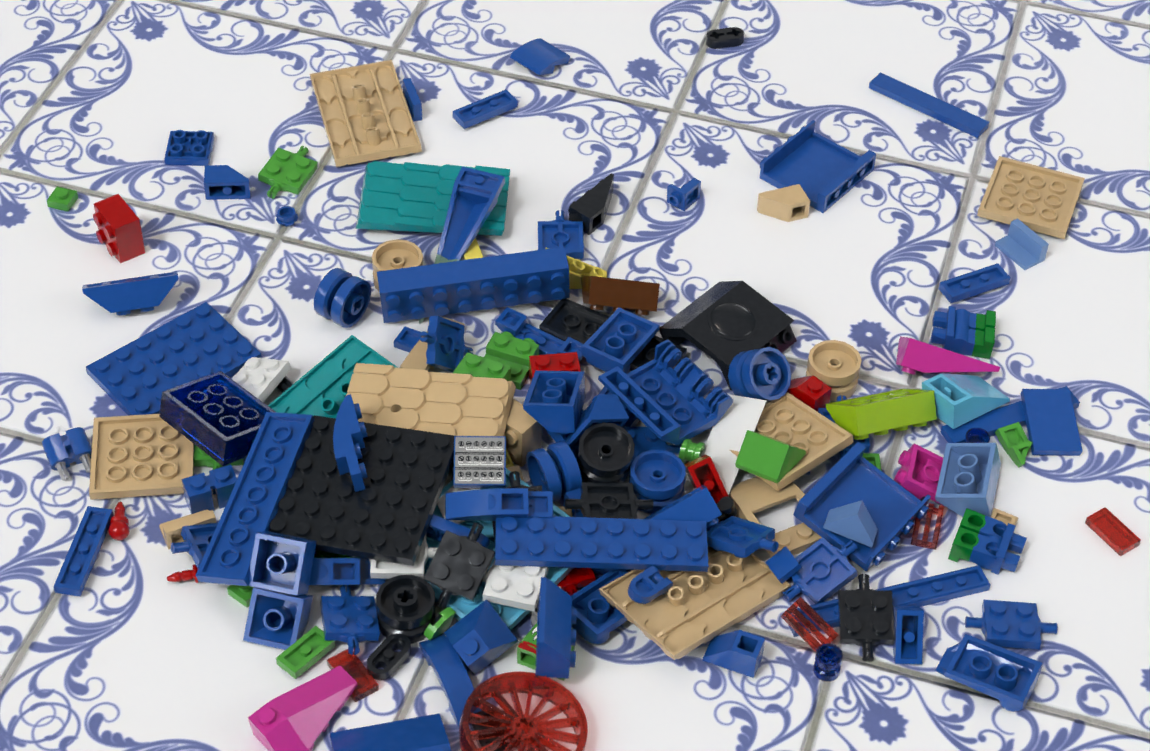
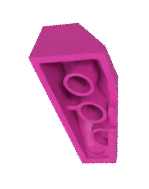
[896,336,1000,375]
[248,665,358,751]

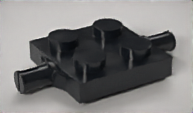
[565,482,653,519]
[424,523,495,609]
[838,574,895,662]

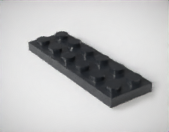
[539,298,687,371]

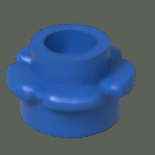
[276,206,298,227]

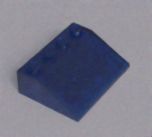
[159,371,277,466]

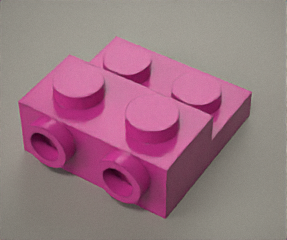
[894,443,945,507]

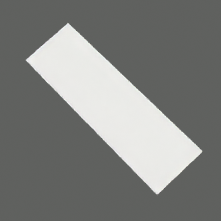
[685,394,767,495]

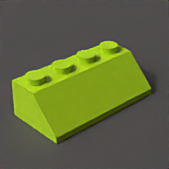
[826,388,937,439]

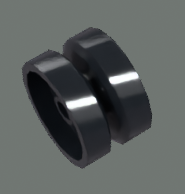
[577,422,635,483]
[376,575,436,644]

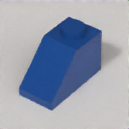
[204,165,251,200]
[892,606,924,664]

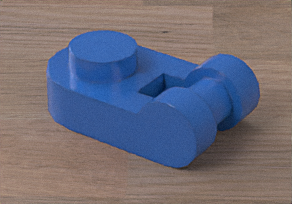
[627,565,673,604]

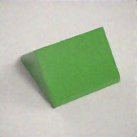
[735,430,806,484]

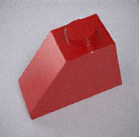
[787,375,832,412]
[684,454,729,504]

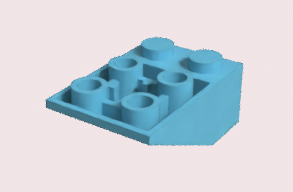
[922,373,1010,429]

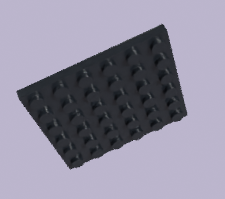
[269,415,454,566]

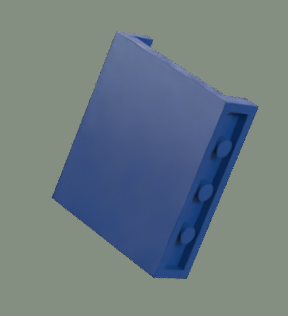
[760,120,876,213]
[793,442,931,572]

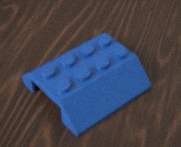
[598,340,733,446]

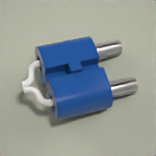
[42,425,92,481]

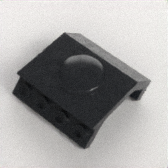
[659,281,797,390]

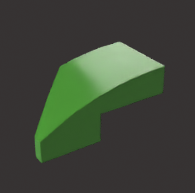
[995,422,1032,467]

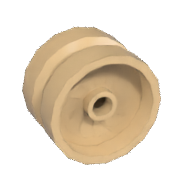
[372,239,423,291]
[805,340,862,401]

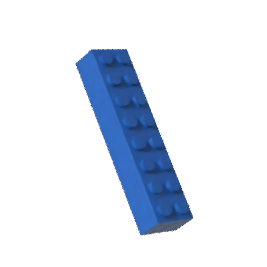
[377,247,570,323]

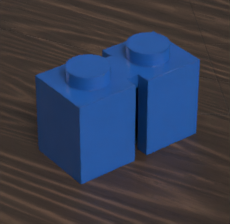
[182,464,237,514]

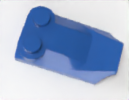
[581,308,660,374]
[571,569,628,644]
[935,634,1043,712]

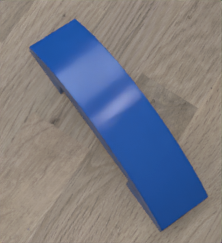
[495,307,584,362]
[419,635,482,729]

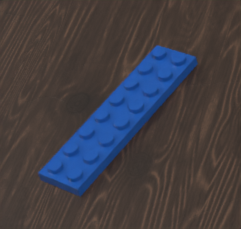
[195,412,315,586]
[495,516,709,572]

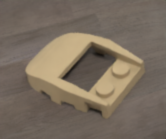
[729,476,822,559]

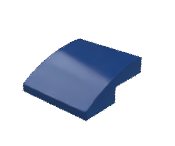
[510,38,570,76]

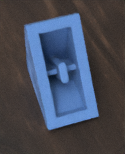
[823,500,878,548]

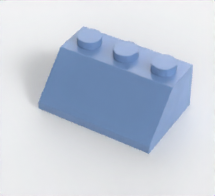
[935,443,1001,517]

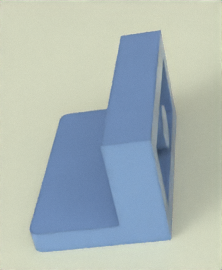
[995,218,1049,270]

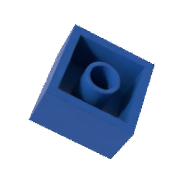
[248,531,317,596]

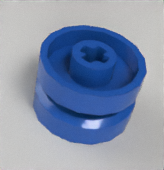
[313,268,371,328]
[728,347,791,401]
[526,441,582,502]
[629,450,686,514]

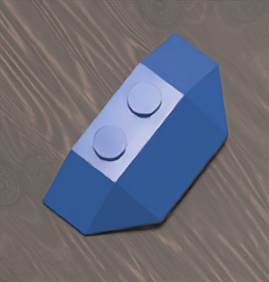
[82,271,179,315]

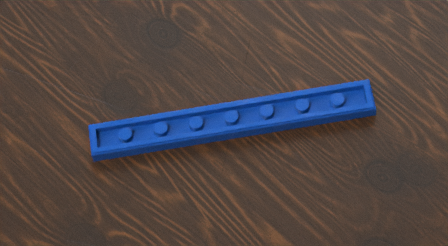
[785,565,990,637]

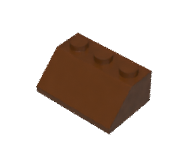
[581,275,660,315]

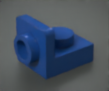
[667,178,701,211]

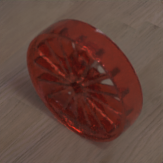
[459,672,588,751]

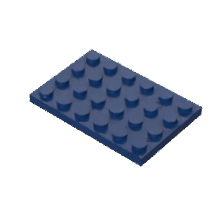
[86,302,262,416]

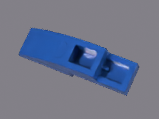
[333,394,368,492]
[445,488,553,521]
[309,558,385,585]

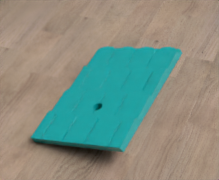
[355,161,510,236]
[238,335,398,442]

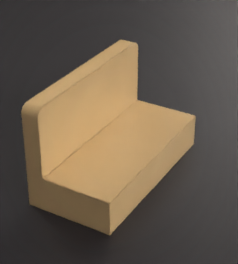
[159,509,217,550]

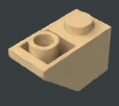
[757,184,810,222]

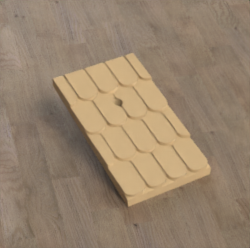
[310,60,422,167]
[346,363,516,463]
[599,546,791,660]

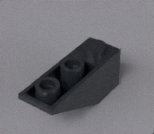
[568,173,614,235]

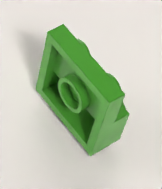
[484,331,539,390]

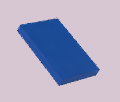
[1020,389,1083,456]

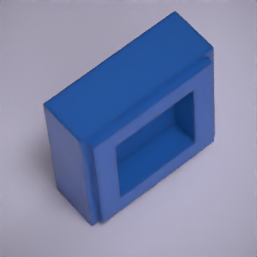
[394,326,421,353]
[765,546,802,583]

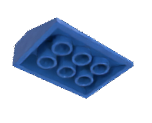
[330,713,451,751]

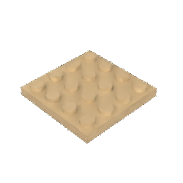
[977,156,1085,239]
[730,392,854,491]
[89,412,195,500]

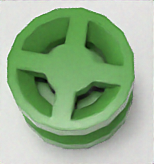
[679,439,705,463]

